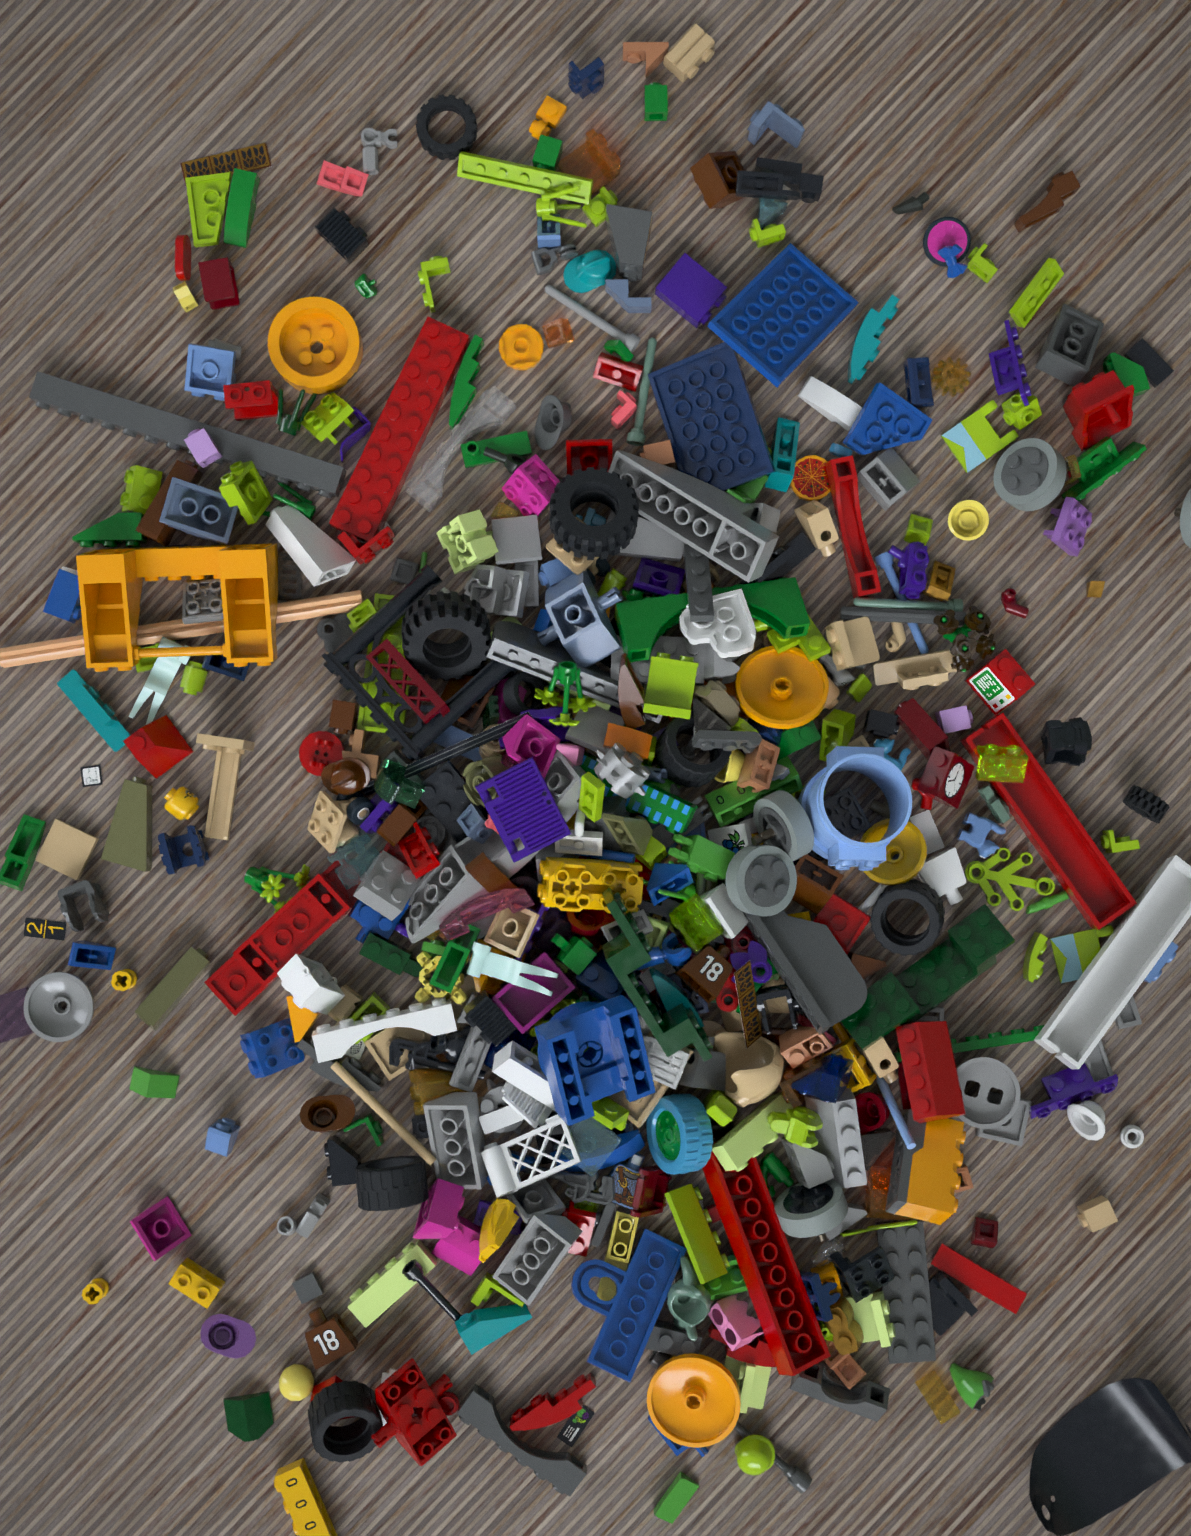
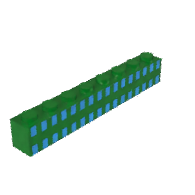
[555,742,698,834]

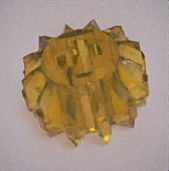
[931,357,971,397]

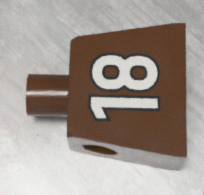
[675,944,733,1003]
[305,1307,358,1369]

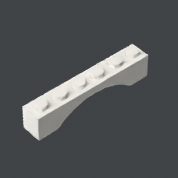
[312,997,457,1063]

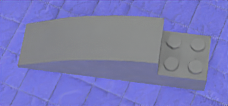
[609,450,779,583]

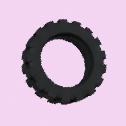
[416,94,477,160]

